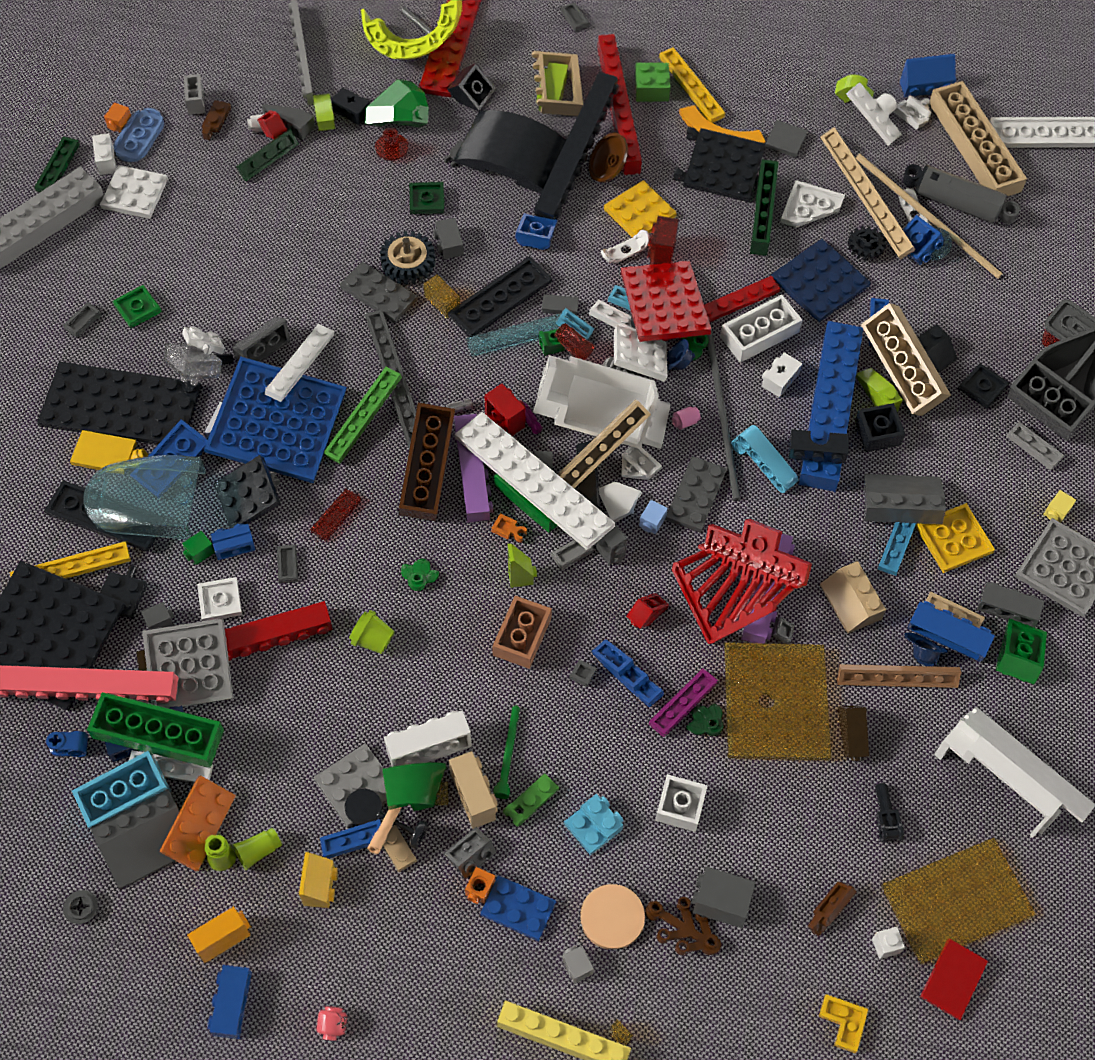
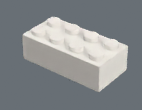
[720,295,802,363]
[384,710,472,767]

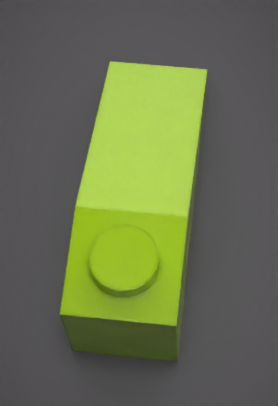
[856,368,902,412]
[507,544,537,588]

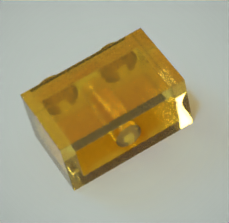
[423,275,460,318]

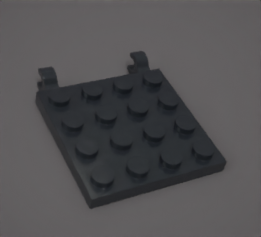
[673,127,766,203]

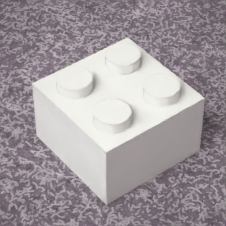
[655,774,708,832]

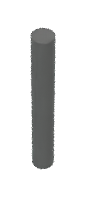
[401,7,432,34]

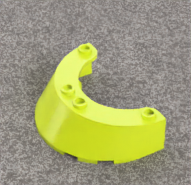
[361,0,462,60]

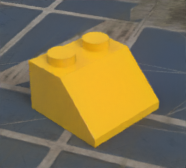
[299,852,338,908]

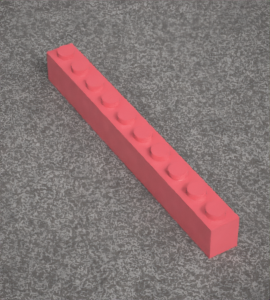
[0,666,179,703]

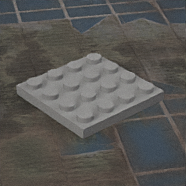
[1014,518,1095,618]
[142,618,234,708]

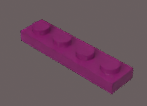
[649,668,718,737]

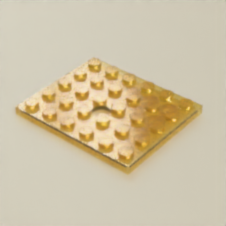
[724,643,831,761]

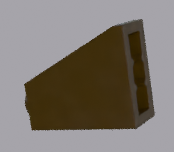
[837,705,869,761]

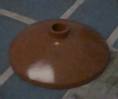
[588,133,628,183]

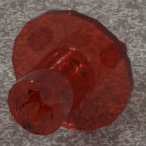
[375,128,409,161]

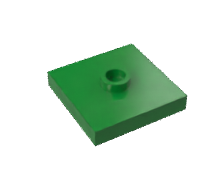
[112,285,162,329]

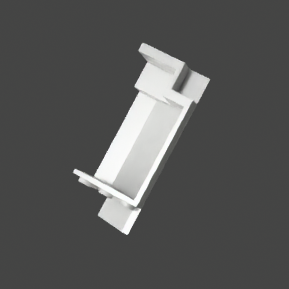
[533,355,670,449]
[934,707,1095,837]

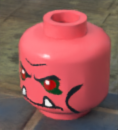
[317,1006,347,1040]

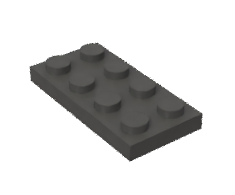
[340,261,417,323]
[665,456,727,533]

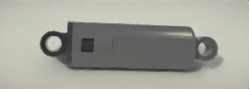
[903,164,1020,224]

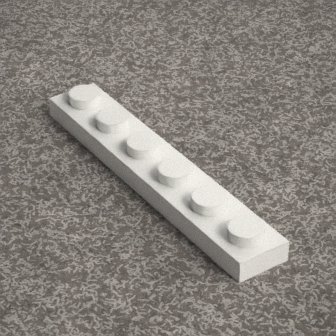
[265,324,334,402]

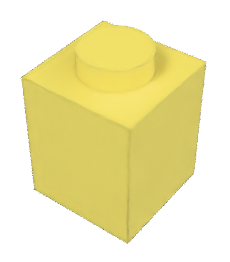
[1043,490,1076,523]

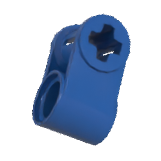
[46,731,89,757]

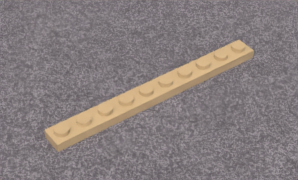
[820,127,916,260]

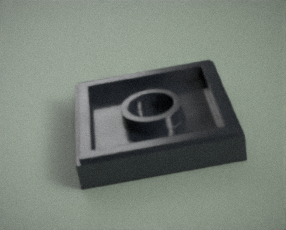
[958,363,1010,409]

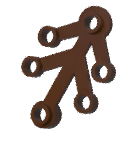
[645,897,721,955]

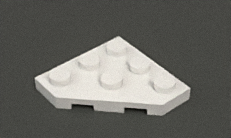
[780,180,845,228]

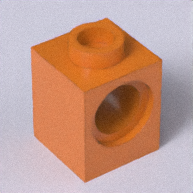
[465,867,496,904]

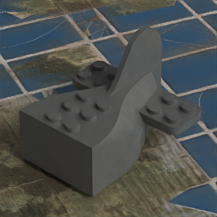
[1008,299,1095,442]

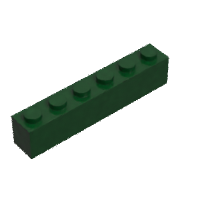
[749,159,779,256]

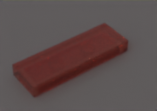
[310,489,361,542]

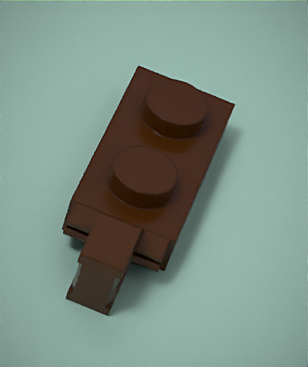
[202,100,231,141]
[808,882,857,936]

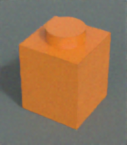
[104,103,131,132]

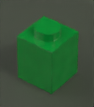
[182,531,215,565]

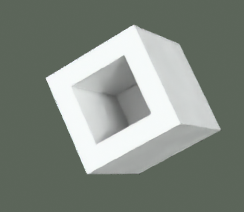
[872,927,905,959]

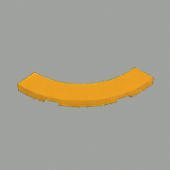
[679,105,766,143]

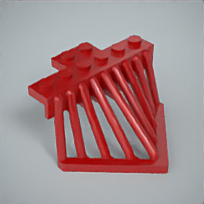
[672,519,812,644]

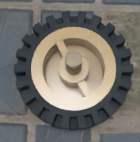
[380,231,435,285]

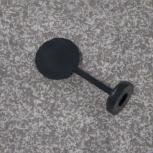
[345,788,429,849]

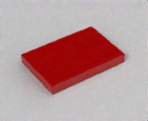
[920,939,988,1020]

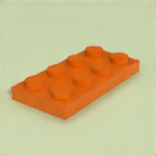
[159,775,236,871]

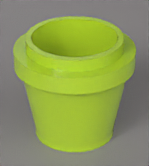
[349,610,395,654]

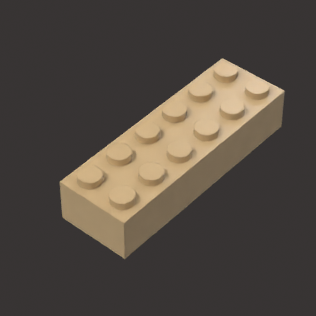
[861,303,951,416]

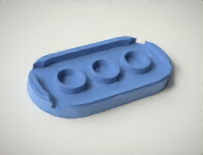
[114,108,164,162]

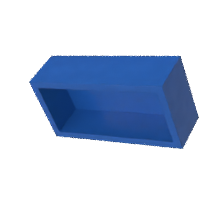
[907,601,995,662]

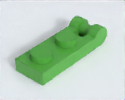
[503,773,559,827]

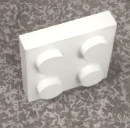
[197,577,242,621]

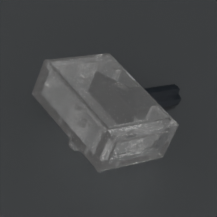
[163,343,234,385]

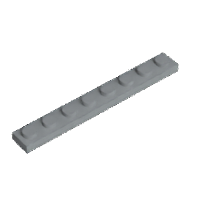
[288,0,314,105]

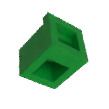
[539,328,567,356]

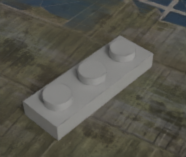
[1006,422,1064,470]

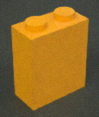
[187,906,251,963]

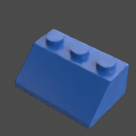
[900,54,956,97]

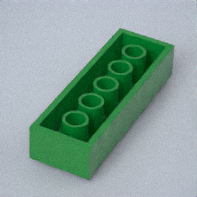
[87,692,224,768]

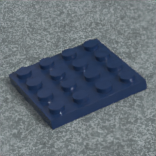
[771,239,871,323]

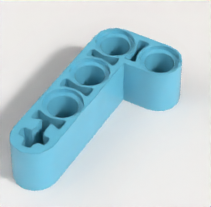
[731,425,799,493]

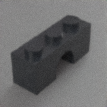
[788,429,849,464]

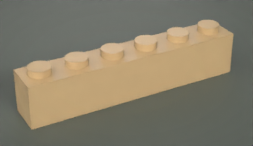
[557,399,651,488]

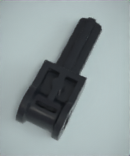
[875,783,904,843]

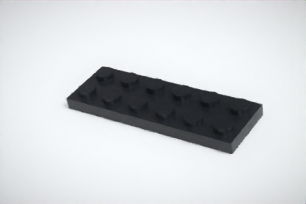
[448,256,552,339]
[44,480,166,552]

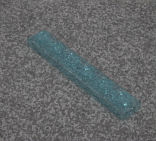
[466,313,573,356]

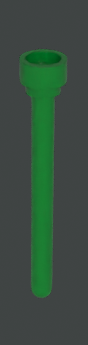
[493,705,520,799]

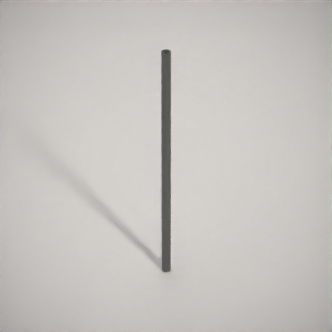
[707,327,741,501]

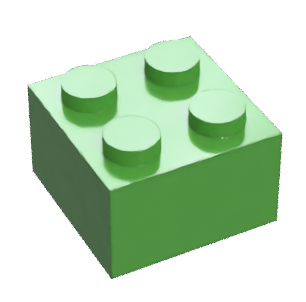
[635,63,670,102]

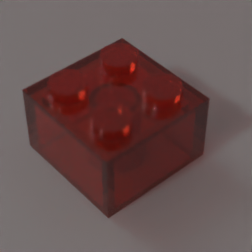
[647,216,679,265]

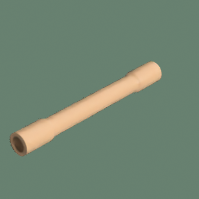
[368,807,402,854]

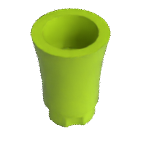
[232,828,282,871]
[205,835,237,871]

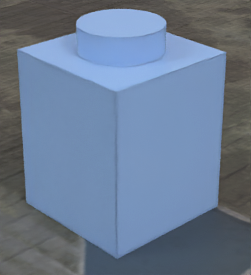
[639,500,668,534]

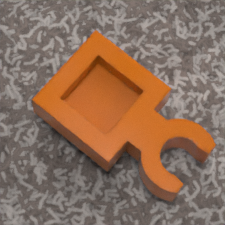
[491,513,527,543]

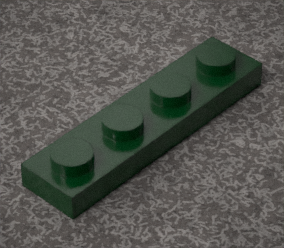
[235,130,299,181]
[34,136,80,192]

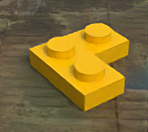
[819,994,868,1054]

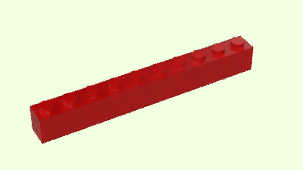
[598,34,642,175]

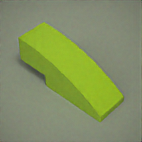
[313,94,335,131]

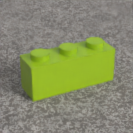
[536,62,568,111]

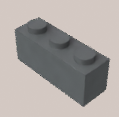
[977,582,1044,628]

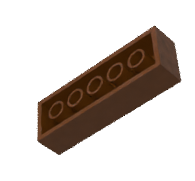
[398,402,455,522]

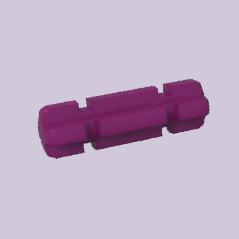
[523,402,542,434]

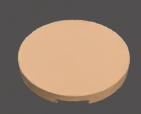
[580,884,645,949]

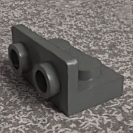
[444,827,496,879]

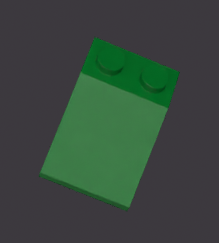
[996,618,1047,684]

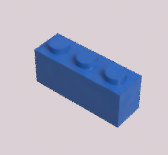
[207,965,252,1039]

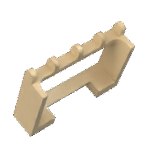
[532,51,583,116]

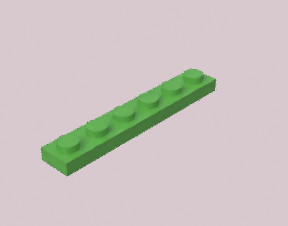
[324,367,402,464]

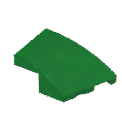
[382,763,447,812]

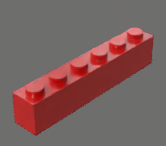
[225,601,333,661]

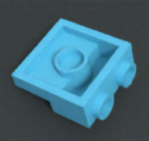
[564,794,623,856]

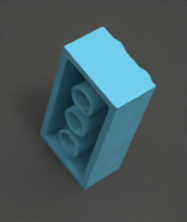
[72,750,171,828]

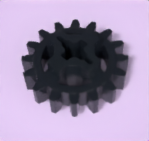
[847,226,887,261]

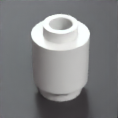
[247,114,264,133]

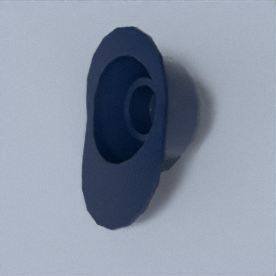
[667,339,695,372]
[904,632,947,667]

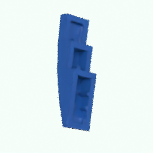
[592,639,664,707]

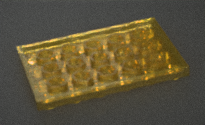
[881,838,1036,964]

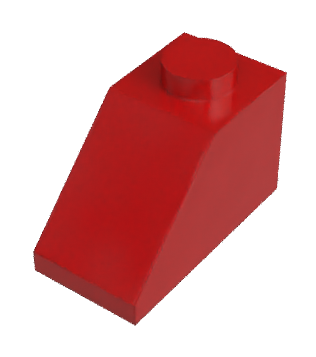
[626,593,670,629]

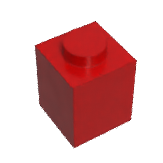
[257,110,287,139]

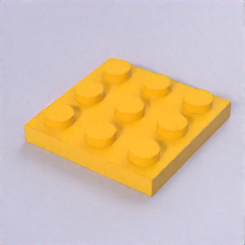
[604,180,676,238]
[915,503,995,573]

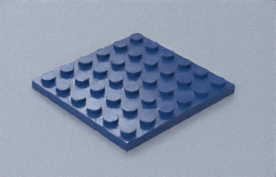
[204,356,347,484]

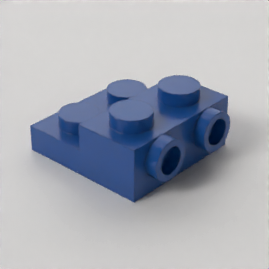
[903,215,945,265]

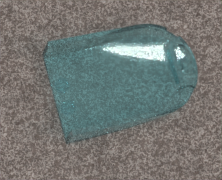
[84,455,206,539]

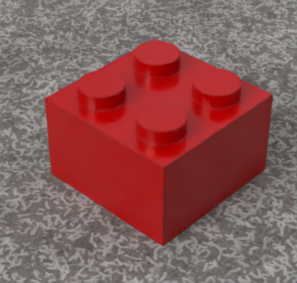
[484,383,526,436]

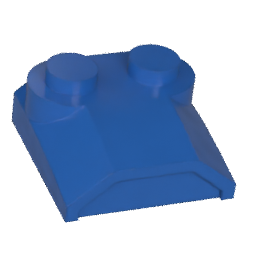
[515,213,557,250]

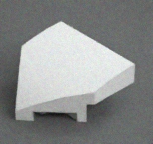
[893,95,931,130]
[622,446,662,480]
[599,482,642,522]

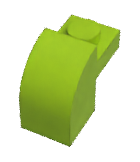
[835,75,874,103]

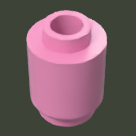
[672,406,701,430]

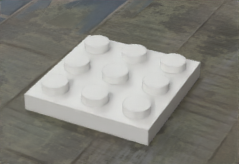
[100,165,168,219]
[614,325,668,382]

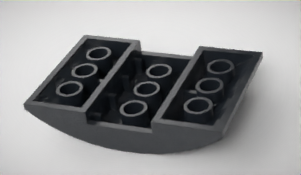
[453,110,566,194]

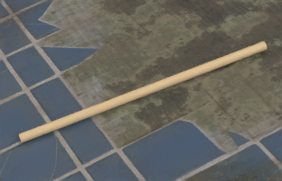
[856,154,1003,279]

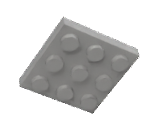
[313,743,387,828]

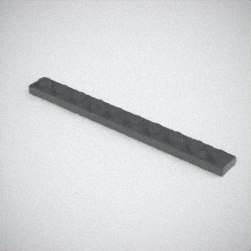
[365,310,416,449]

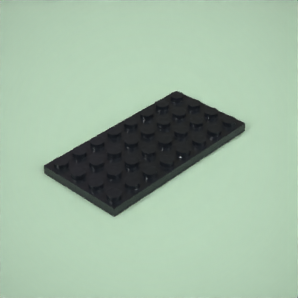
[37,361,202,445]

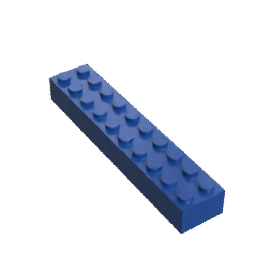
[798,321,863,492]

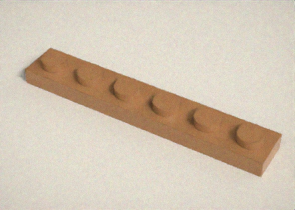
[837,664,961,688]

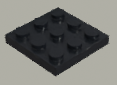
[214,455,281,528]

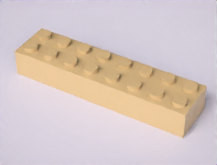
[929,81,1027,197]

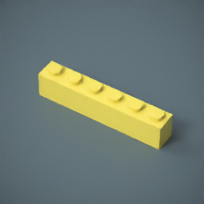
[497,1001,631,1060]

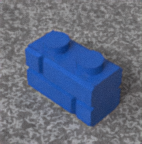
[211,523,256,560]

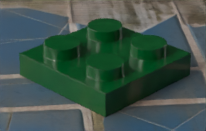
[409,182,445,214]

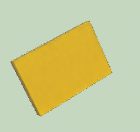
[70,430,137,475]

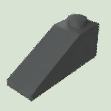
[262,104,315,140]

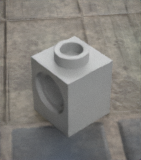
[562,946,594,984]

